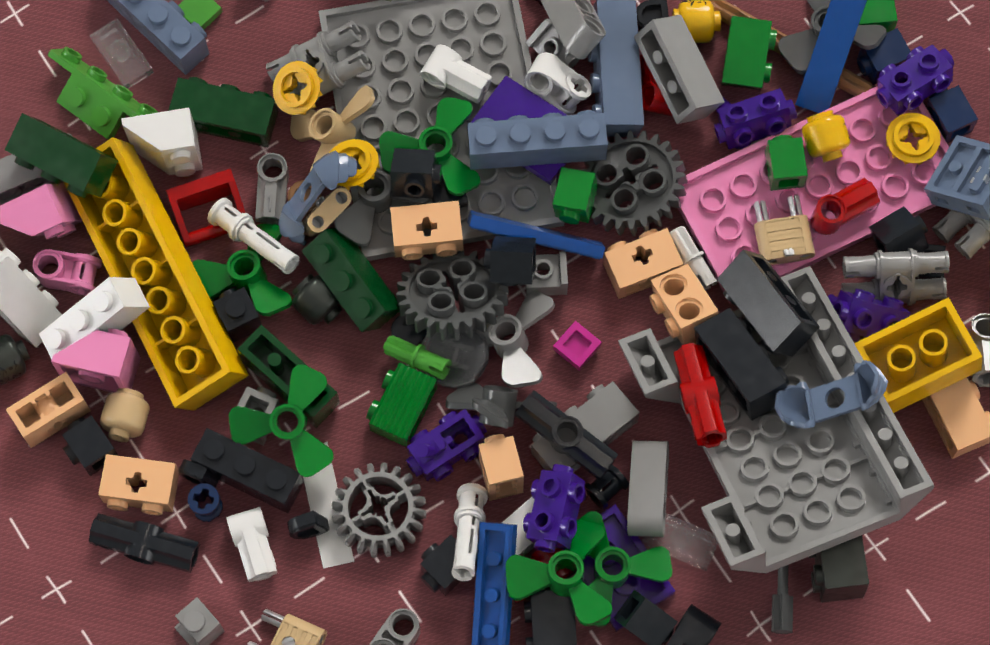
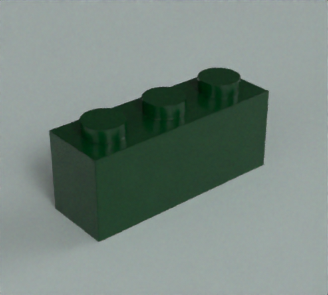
[168,77,279,148]
[5,113,118,198]
[302,228,399,332]
[237,325,340,428]

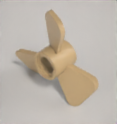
[290,85,375,171]

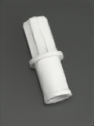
[670,226,718,291]

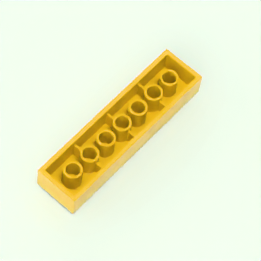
[63,137,249,411]

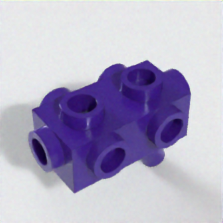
[876,44,954,116]
[714,88,797,150]
[828,288,911,342]
[405,409,487,481]
[523,464,586,553]

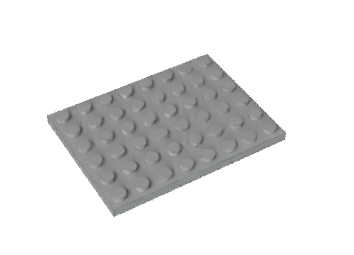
[318,0,564,261]

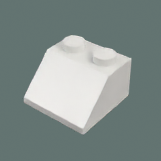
[121,108,203,177]

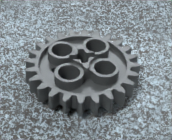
[581,130,688,236]
[396,248,509,341]

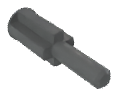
[771,565,793,634]

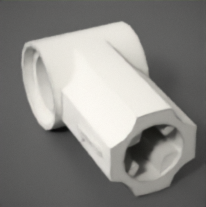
[420,44,492,104]
[226,507,278,582]

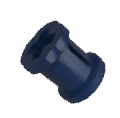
[188,483,223,522]

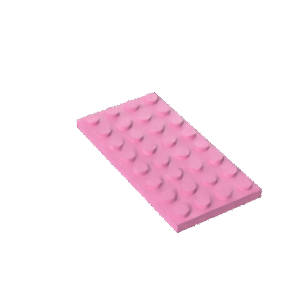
[678,86,949,303]

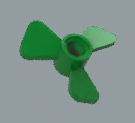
[379,97,480,196]
[192,224,293,316]
[229,364,334,477]
[573,511,672,627]
[505,519,612,626]

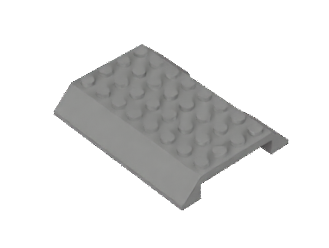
[618,266,934,573]

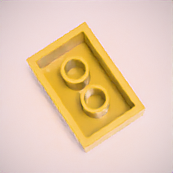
[854,297,982,413]

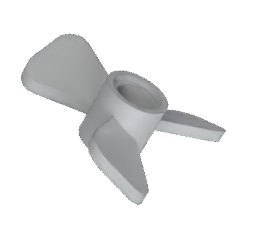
[460,291,555,388]

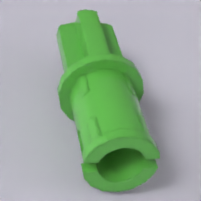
[383,335,452,380]

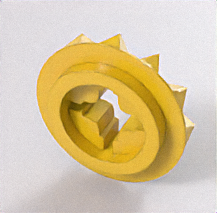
[273,61,323,115]
[886,113,940,165]
[329,139,380,190]

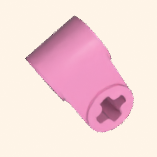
[32,249,102,296]

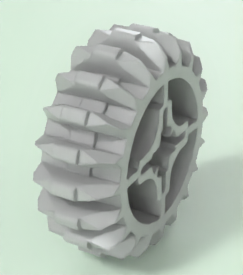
[331,462,427,558]

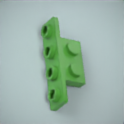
[48,47,158,139]

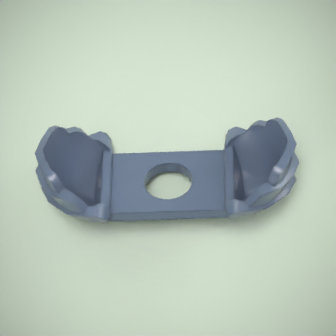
[278,150,357,246]
[775,360,888,429]

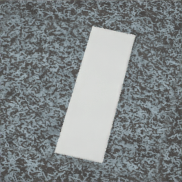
[303,442,354,569]

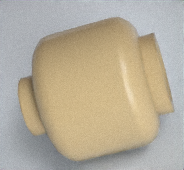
[100,388,150,442]

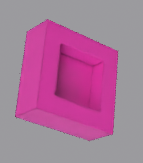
[553,321,602,371]

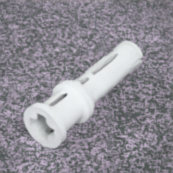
[207,198,300,274]
[451,483,488,581]

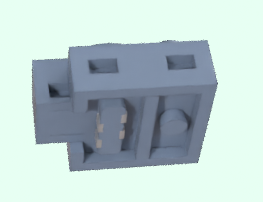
[924,135,990,221]

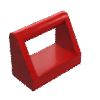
[166,168,246,248]

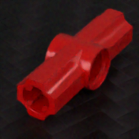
[673,343,727,448]

